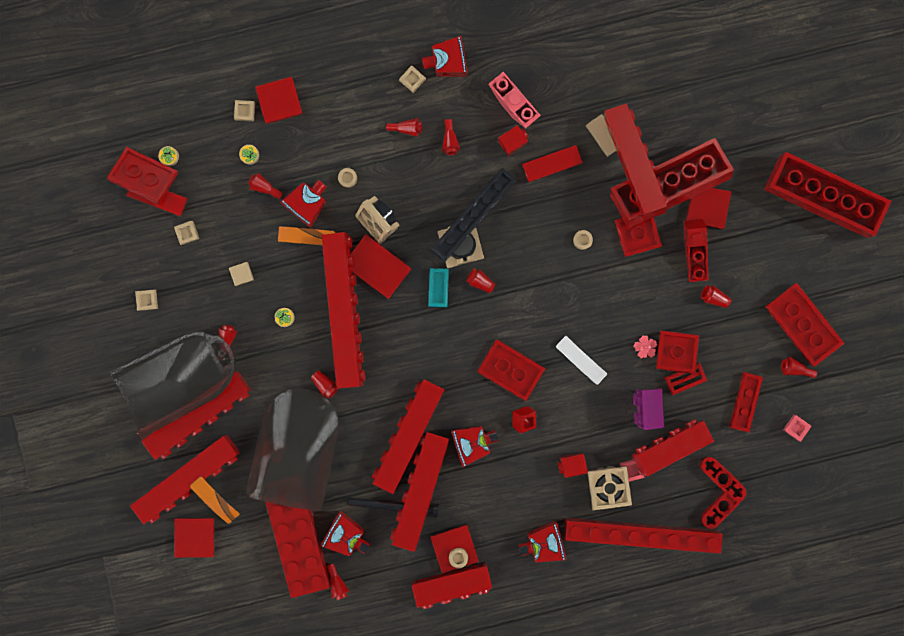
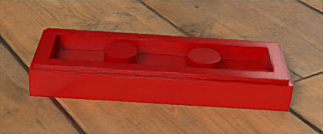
[522,145,583,183]
[126,190,188,216]
[729,372,763,432]

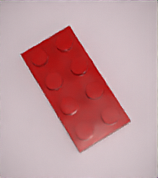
[765,283,844,367]

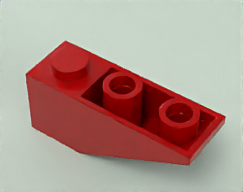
[684,219,708,282]

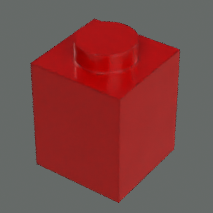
[498,125,529,157]
[557,452,588,478]

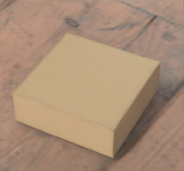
[399,66,426,93]
[234,100,255,121]
[174,221,199,245]
[229,262,254,286]
[135,290,158,311]

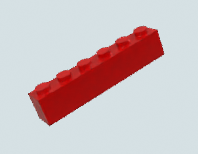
[604,103,669,221]
[141,372,252,460]
[371,379,445,494]
[390,432,450,552]
[130,435,241,525]

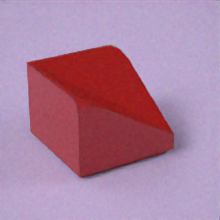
[512,406,536,434]

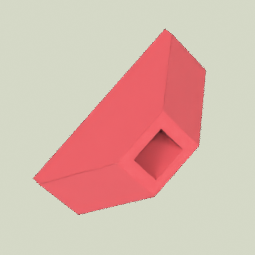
[489,72,541,128]

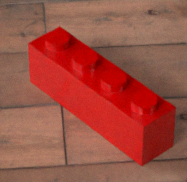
[632,419,714,476]
[412,562,493,609]

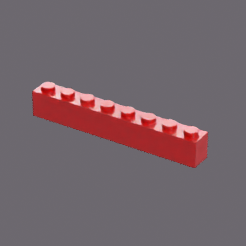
[322,232,366,389]
[563,517,723,554]

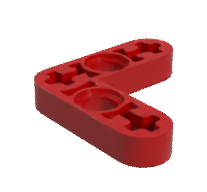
[699,456,747,529]

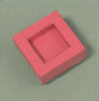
[783,415,811,442]
[620,459,645,482]

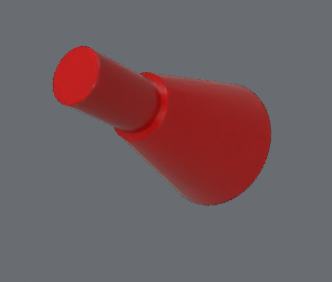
[386,118,422,137]
[442,119,461,155]
[248,173,283,200]
[218,325,237,361]
[781,357,817,378]
[327,564,349,600]

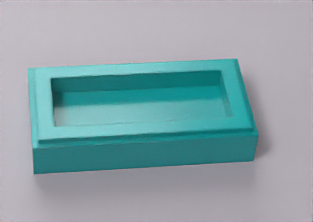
[428,268,449,307]

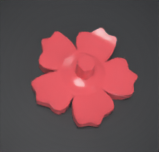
[634,335,657,358]

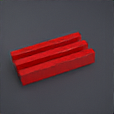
[664,363,708,395]

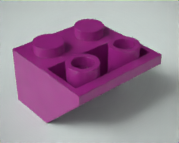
[633,388,664,430]

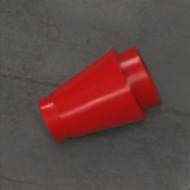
[466,268,496,293]
[701,285,731,308]
[311,371,338,399]

